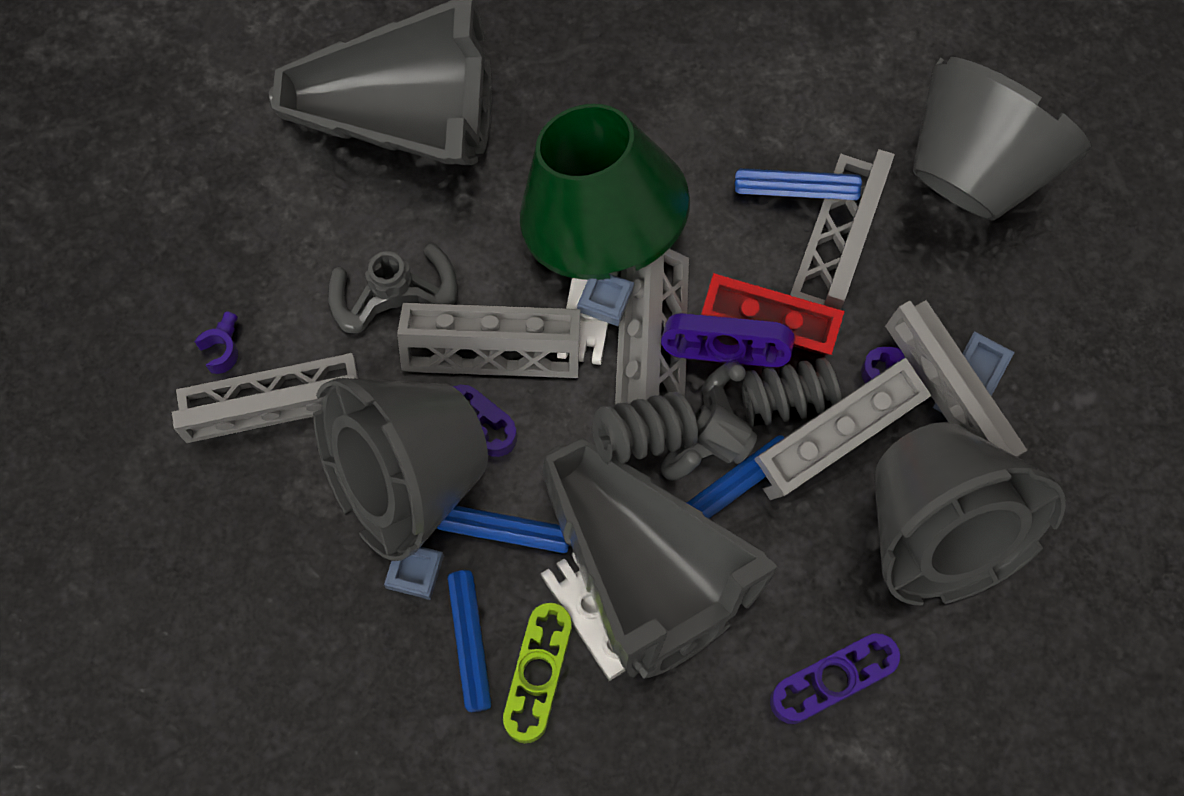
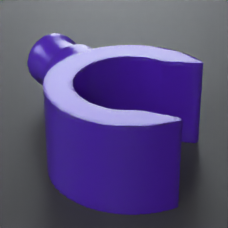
[195,311,238,374]

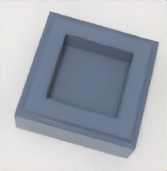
[577,274,634,326]
[384,547,444,600]

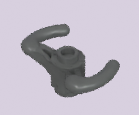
[328,243,458,334]
[660,361,757,481]

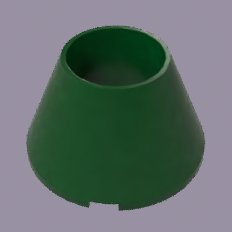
[520,104,690,280]

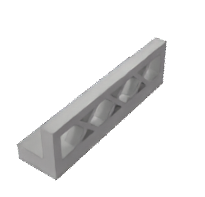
[790,149,895,310]
[615,249,689,405]
[885,300,1027,457]
[397,303,580,378]
[172,353,358,443]
[754,358,932,500]

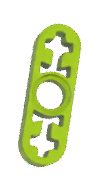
[503,603,572,743]

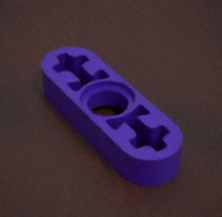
[661,313,795,367]
[770,633,900,724]

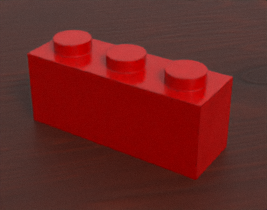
[701,273,845,356]

